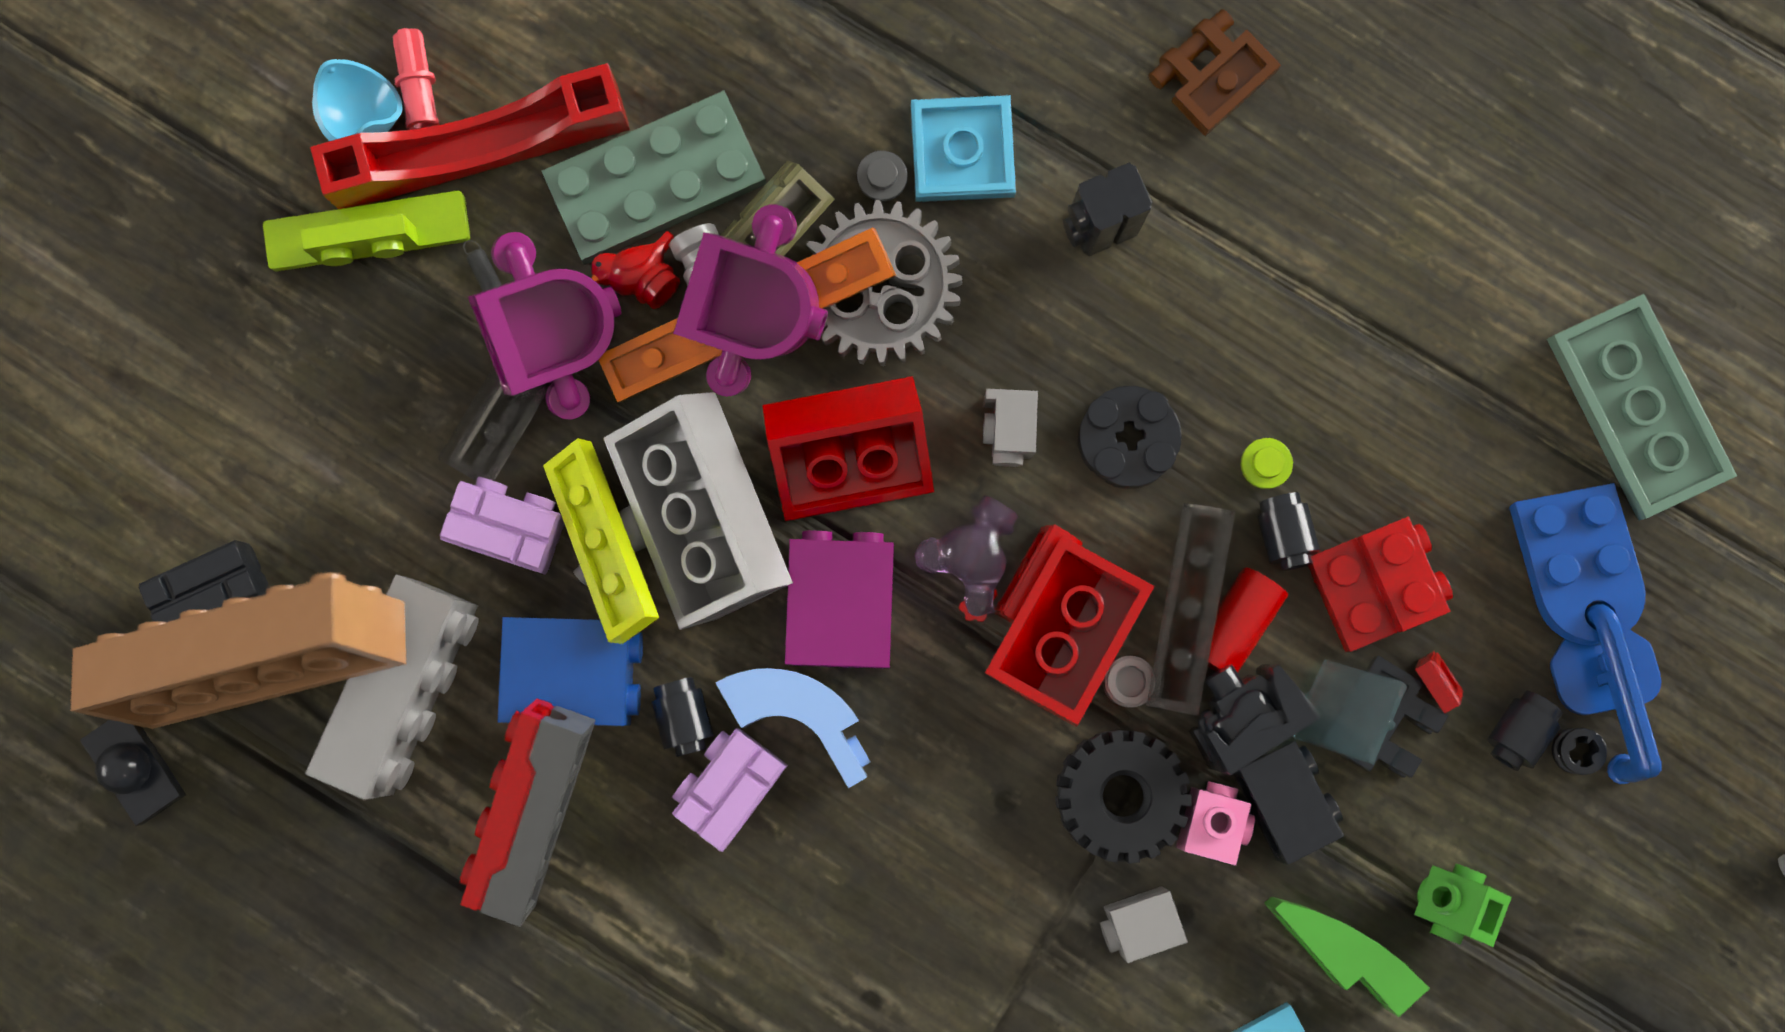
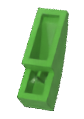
[1264,897,1430,1017]

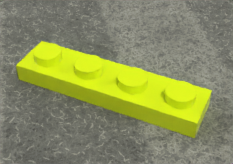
[543,438,659,644]

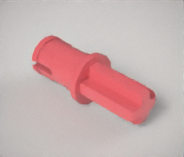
[393,28,439,130]

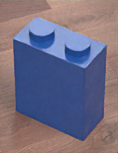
[497,617,643,726]

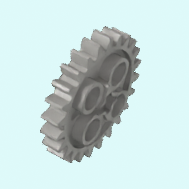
[800,200,962,366]

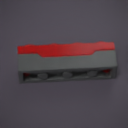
[460,698,596,927]

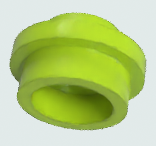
[1241,438,1293,489]

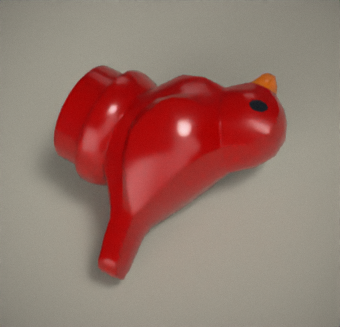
[591,231,680,309]

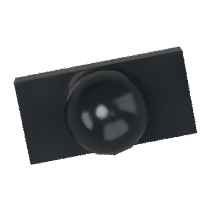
[80,720,186,826]

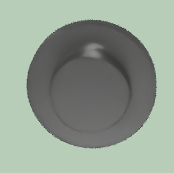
[857,151,907,202]

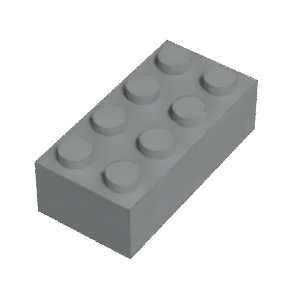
[603,392,793,630]
[305,575,479,800]

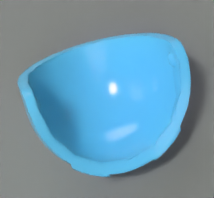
[312,59,403,141]

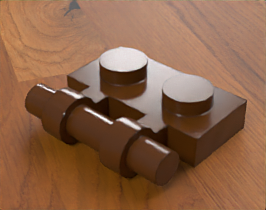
[1148,9,1281,136]

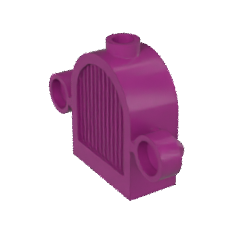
[673,204,828,397]
[468,232,621,419]

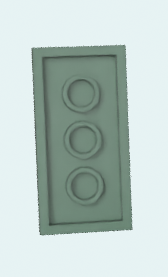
[541,91,766,265]
[1547,294,1737,521]

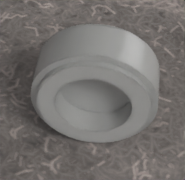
[1103,656,1156,707]

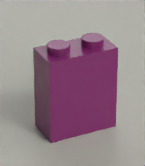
[785,530,894,669]

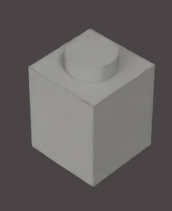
[1100,886,1187,963]

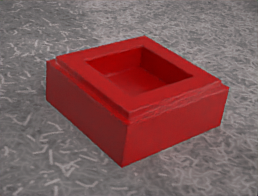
[1415,651,1464,714]

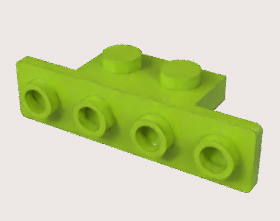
[263,191,470,272]

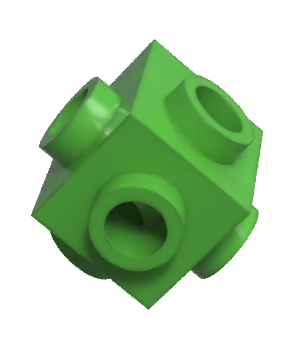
[1414,863,1512,947]

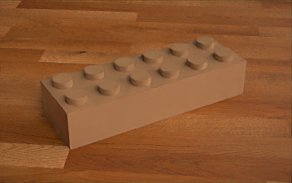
[71,573,406,729]

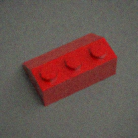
[762,376,934,521]
[985,536,1155,727]

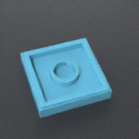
[911,95,1016,202]

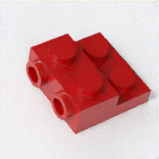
[1308,516,1453,652]

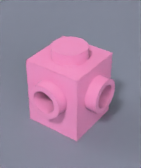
[1176,781,1255,865]

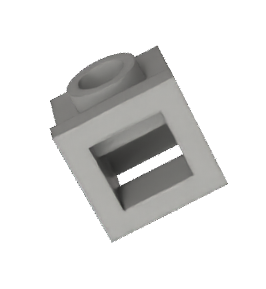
[983,389,1038,467]

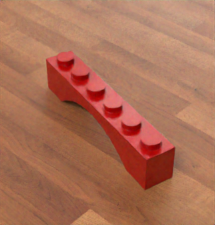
[310,63,630,209]

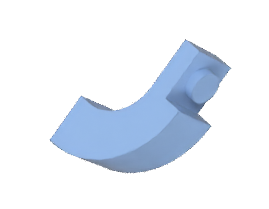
[715,668,871,788]

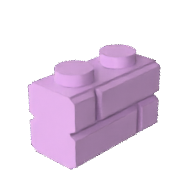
[440,476,564,575]
[672,728,788,852]

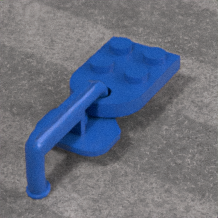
[1509,483,1662,784]

